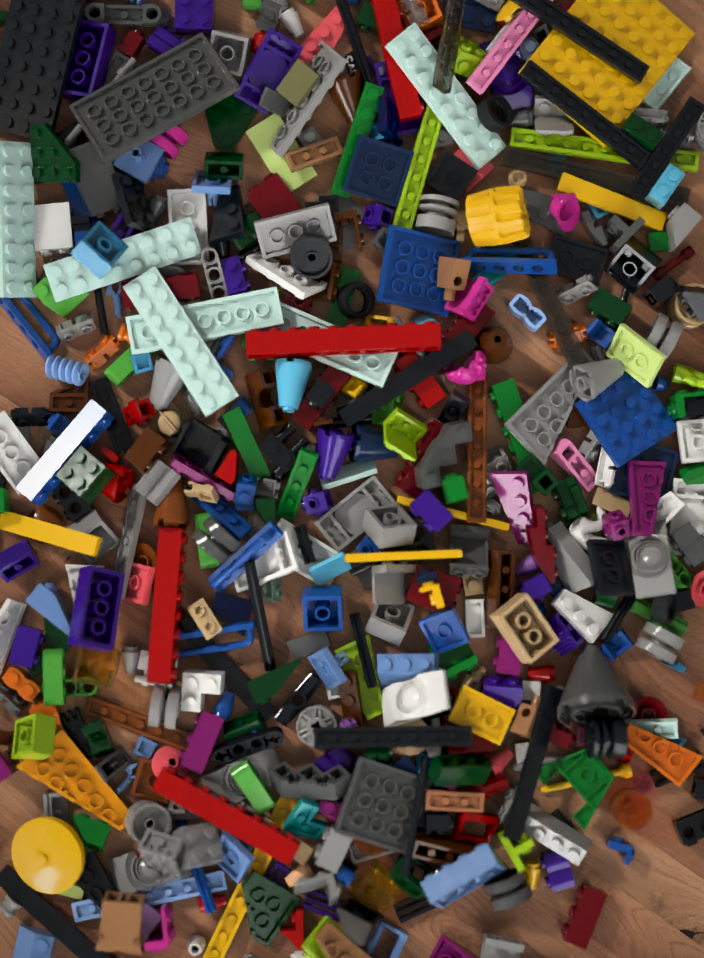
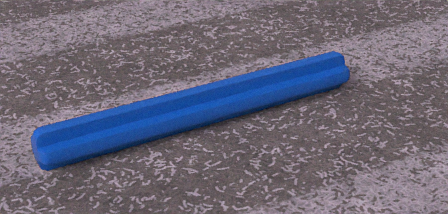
[176,819,217,914]

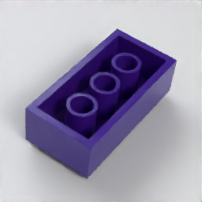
[174,0,216,36]
[63,19,117,101]
[68,565,125,652]

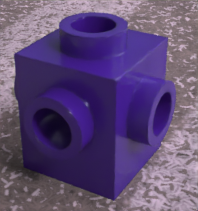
[362,203,395,232]
[302,488,334,517]

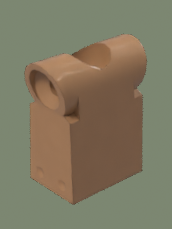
[95,891,146,955]

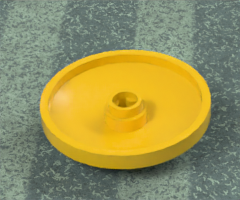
[11,816,85,894]

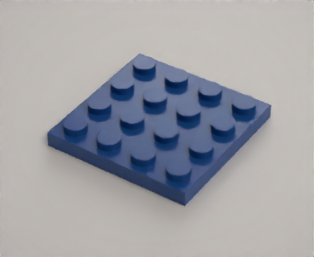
[376,225,461,317]
[574,372,677,468]

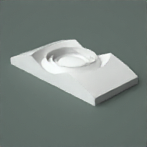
[667,478,704,556]
[228,531,300,593]
[381,670,450,727]

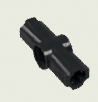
[274,672,323,727]

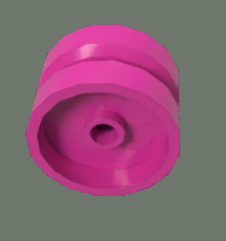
[150,126,190,160]

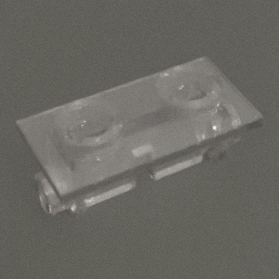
[399,0,431,28]

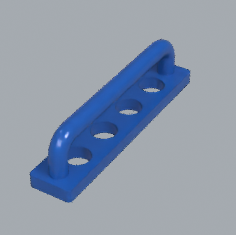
[461,246,558,275]
[0,298,60,361]
[207,520,284,592]
[179,620,256,658]

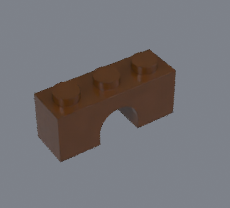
[244,367,289,431]

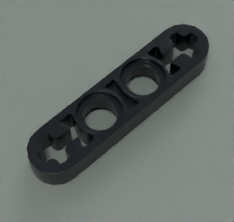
[212,726,284,764]

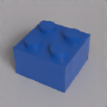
[302,585,344,631]

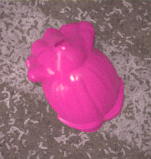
[444,350,487,385]

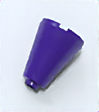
[317,426,356,481]

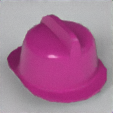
[550,193,581,232]

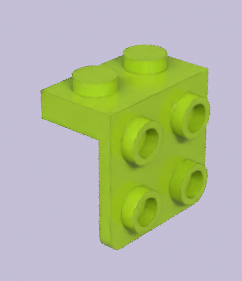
[446,33,487,78]
[383,407,428,462]

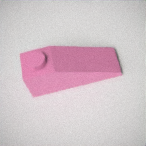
[549,437,596,493]

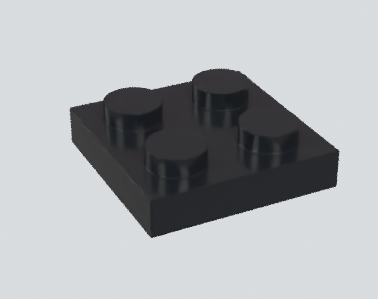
[425,150,478,201]

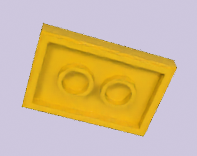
[447,684,516,746]

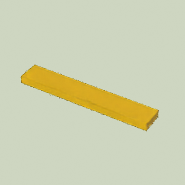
[556,172,667,232]
[396,495,510,531]
[0,512,102,557]
[344,549,462,563]

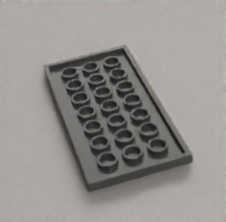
[69,32,240,165]

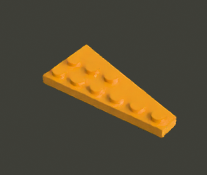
[16,728,128,831]

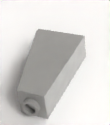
[545,521,594,593]

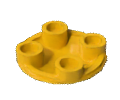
[496,0,522,23]

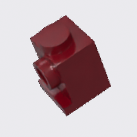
[116,29,146,60]
[283,292,314,314]
[549,722,576,750]

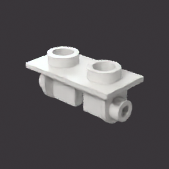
[594,447,616,489]

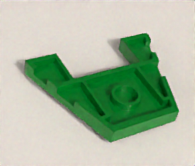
[539,749,615,830]

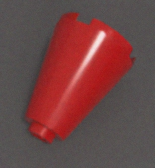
[100,461,135,504]

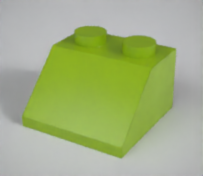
[11,713,57,759]

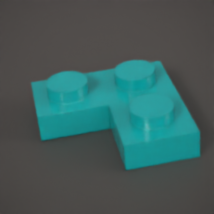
[283,797,326,840]

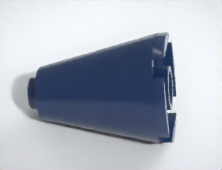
[348,424,399,462]

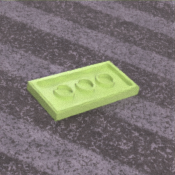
[245,113,318,192]

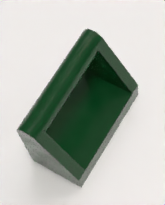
[255,498,276,525]
[224,708,268,752]
[389,854,435,899]

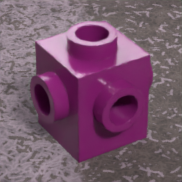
[601,510,631,542]

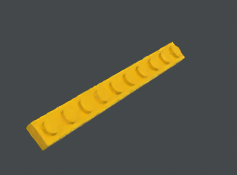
[202,795,300,958]

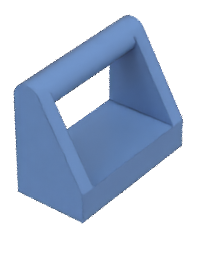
[365,920,408,958]

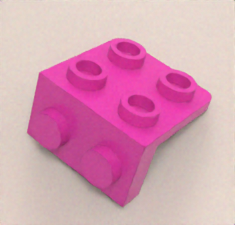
[144,902,176,953]

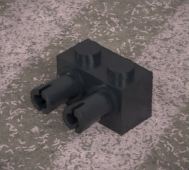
[258,423,310,475]

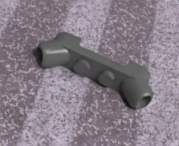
[82,3,170,28]

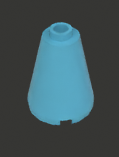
[275,358,313,413]

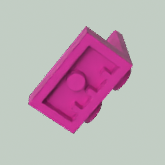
[444,276,494,321]

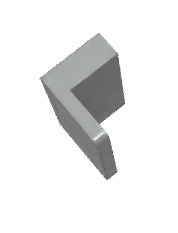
[134,459,181,507]

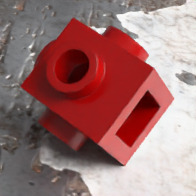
[122,398,156,427]

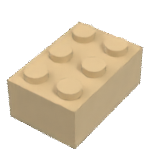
[489,593,560,664]

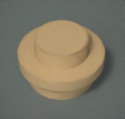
[508,169,527,187]

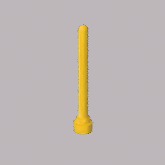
[540,762,633,794]

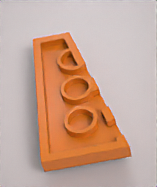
[627,723,703,787]

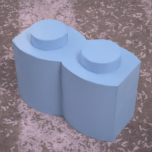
[507,294,547,332]

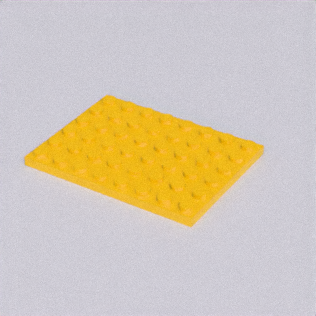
[518,0,695,148]

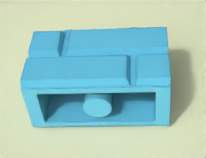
[645,163,686,209]

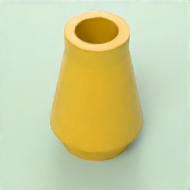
[523,859,542,890]

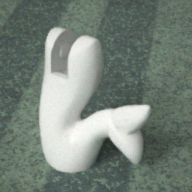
[568,507,609,552]

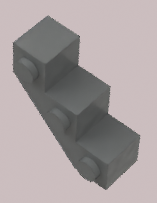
[414,420,473,490]
[269,761,351,800]

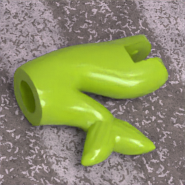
[670,363,704,388]

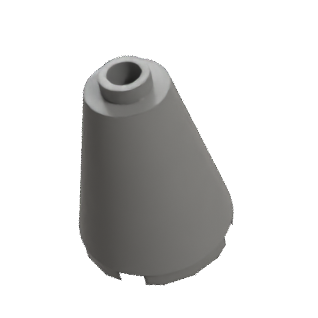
[149,355,184,410]
[569,358,625,402]

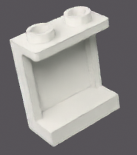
[33,202,75,257]

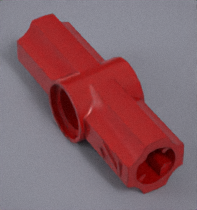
[455,772,510,800]

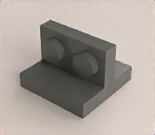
[604,214,646,256]

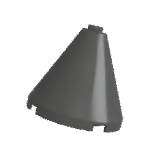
[557,643,636,728]

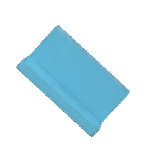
[308,551,352,586]

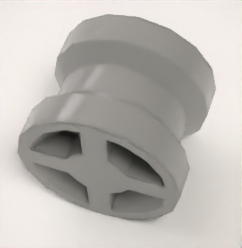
[0,893,21,918]

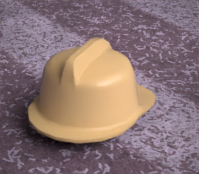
[149,403,186,441]

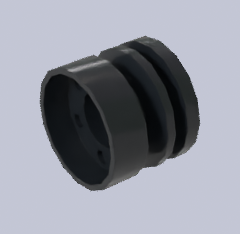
[584,717,628,759]

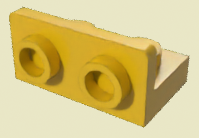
[419,580,445,609]

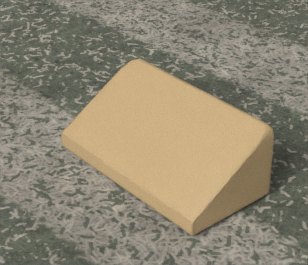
[590,487,630,517]

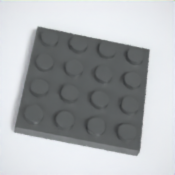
[334,755,432,855]

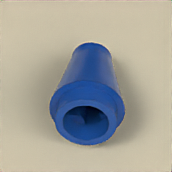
[213,691,236,721]

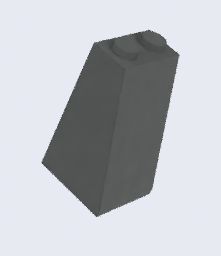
[68,142,121,219]

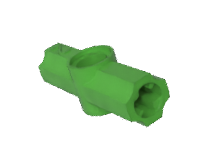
[629,598,689,637]

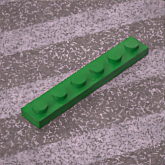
[330,82,384,199]

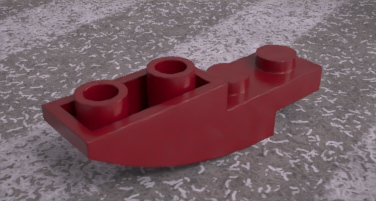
[525,504,558,584]

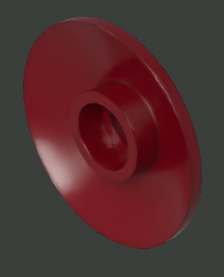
[631,696,668,719]

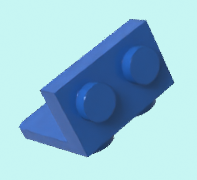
[213,335,236,384]

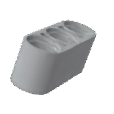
[200,246,228,299]

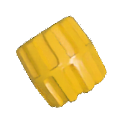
[465,185,531,247]

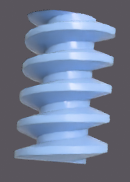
[45,354,89,386]

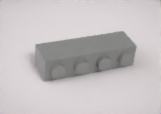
[523,803,592,866]

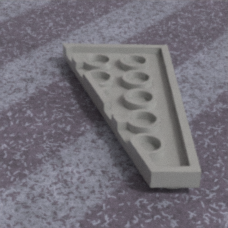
[270,40,348,157]
[503,348,594,467]

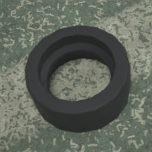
[477,93,514,133]
[337,282,375,319]
[652,590,678,625]

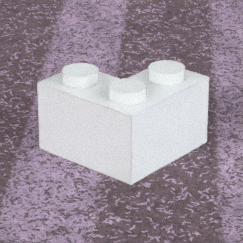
[181,668,225,712]

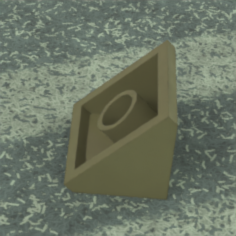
[276,59,321,109]

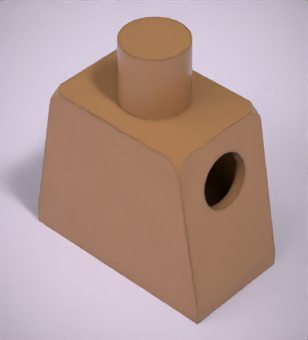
[437,256,471,301]
[510,695,542,740]

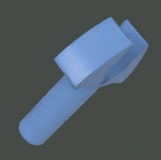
[106,281,123,318]
[114,763,138,795]

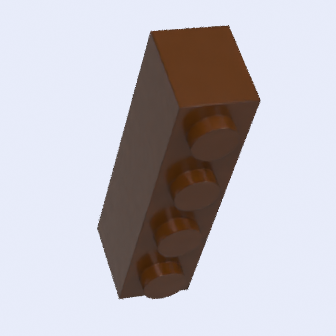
[485,549,516,628]
[413,829,478,865]

